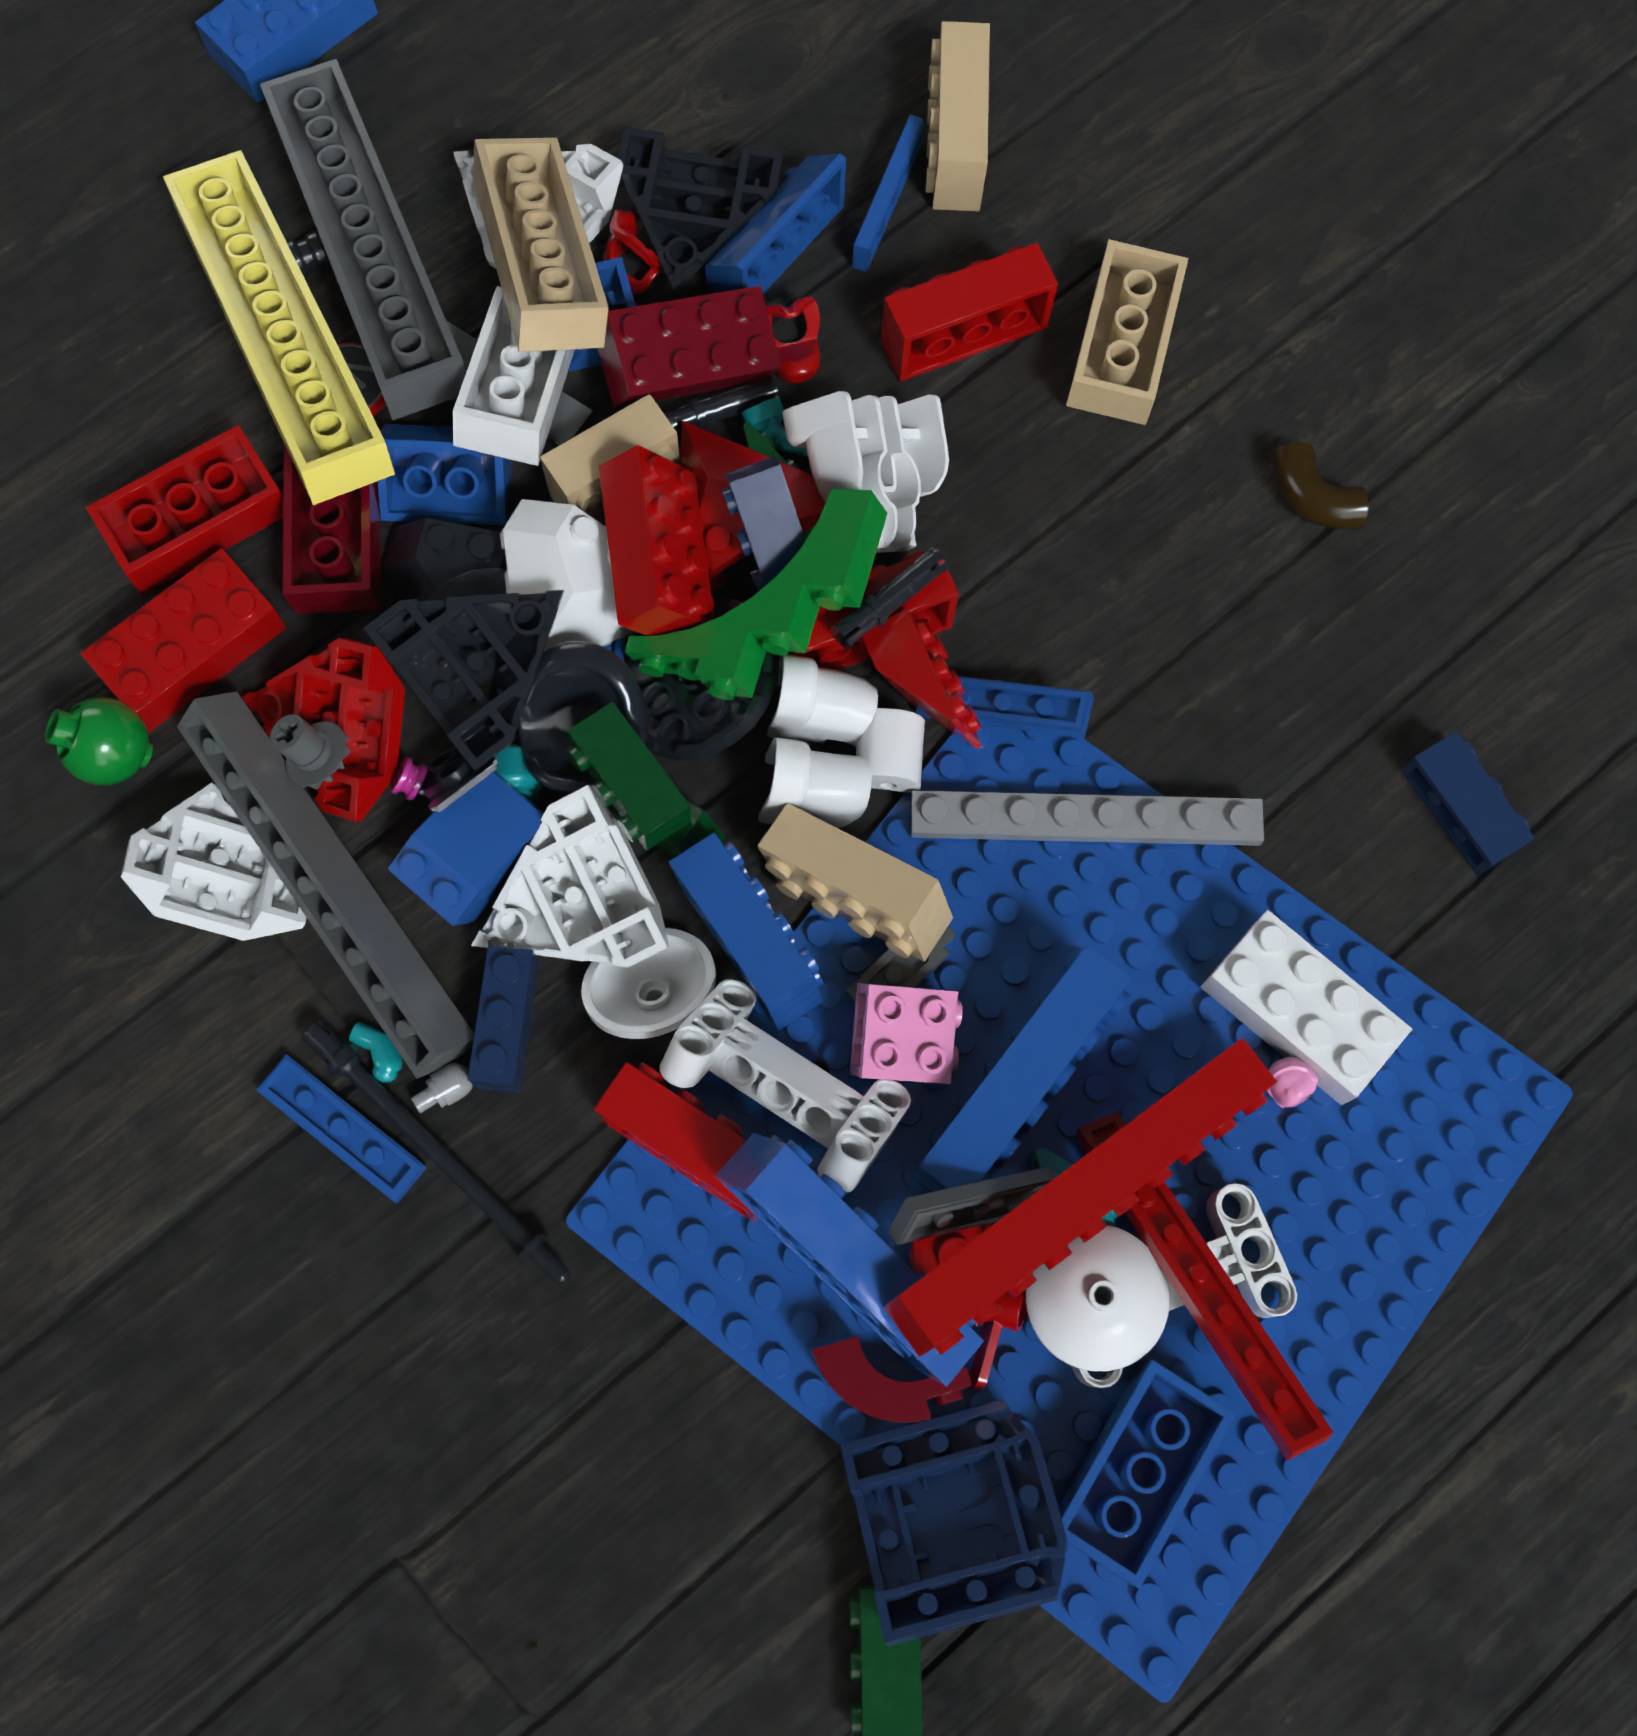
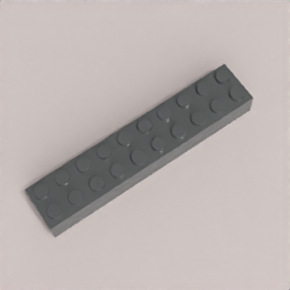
[260,59,466,420]

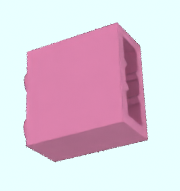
[850,983,962,1084]

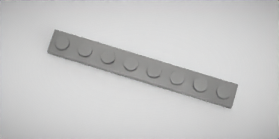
[911,791,1264,846]

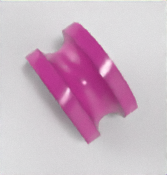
[390,756,428,801]

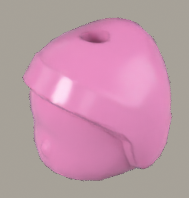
[1267,1057,1319,1108]

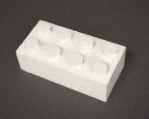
[453,286,575,466]
[1200,910,1412,1105]

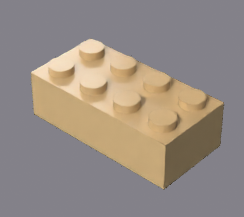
[925,21,990,211]
[1066,239,1189,425]
[758,803,953,962]

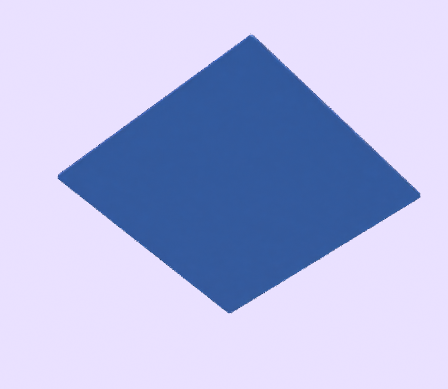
[566,680,1573,1703]

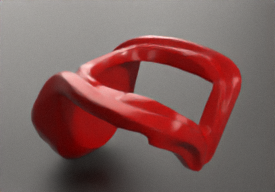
[603,209,663,294]
[766,296,820,384]

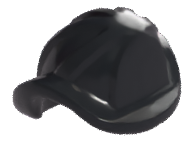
[518,641,648,794]

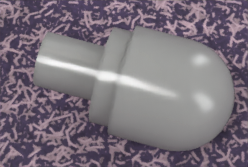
[411,1063,473,1113]

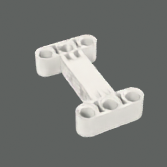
[660,979,911,1193]
[1071,1183,1297,1388]

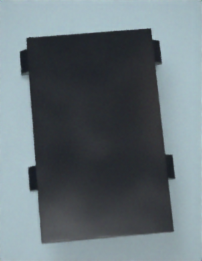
[418,747,498,813]

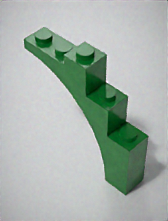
[624,489,888,700]

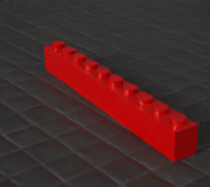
[884,1037,1277,1357]

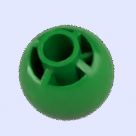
[45,697,153,786]

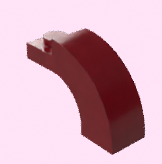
[811,1336,972,1423]

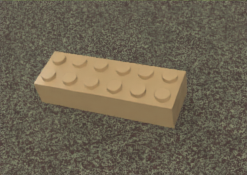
[473,138,608,352]

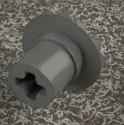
[270,714,351,790]

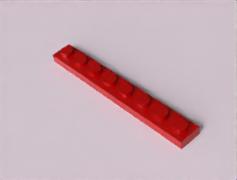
[1075,1111,1334,1461]

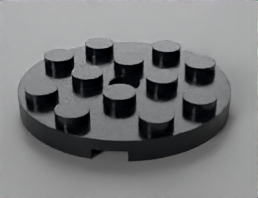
[626,598,779,761]

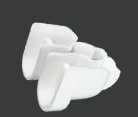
[782,391,949,553]
[758,654,925,828]

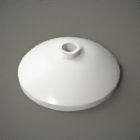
[581,928,716,1039]
[1025,1225,1169,1371]

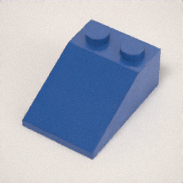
[388,771,544,926]

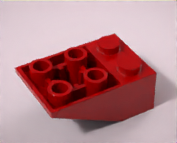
[862,608,982,749]

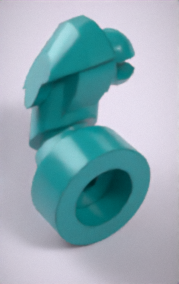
[741,397,808,457]

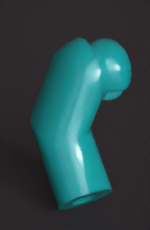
[349,1022,403,1083]

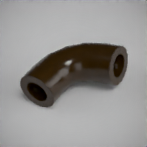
[1272,442,1368,529]

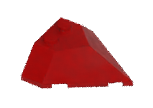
[679,420,825,594]
[241,638,405,822]

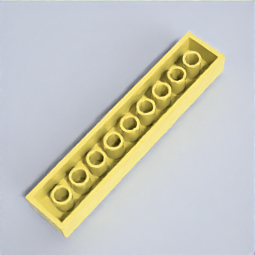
[163,150,395,505]

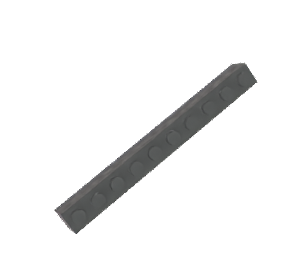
[177,692,474,1079]

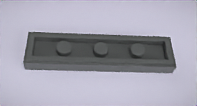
[888,1166,1057,1245]

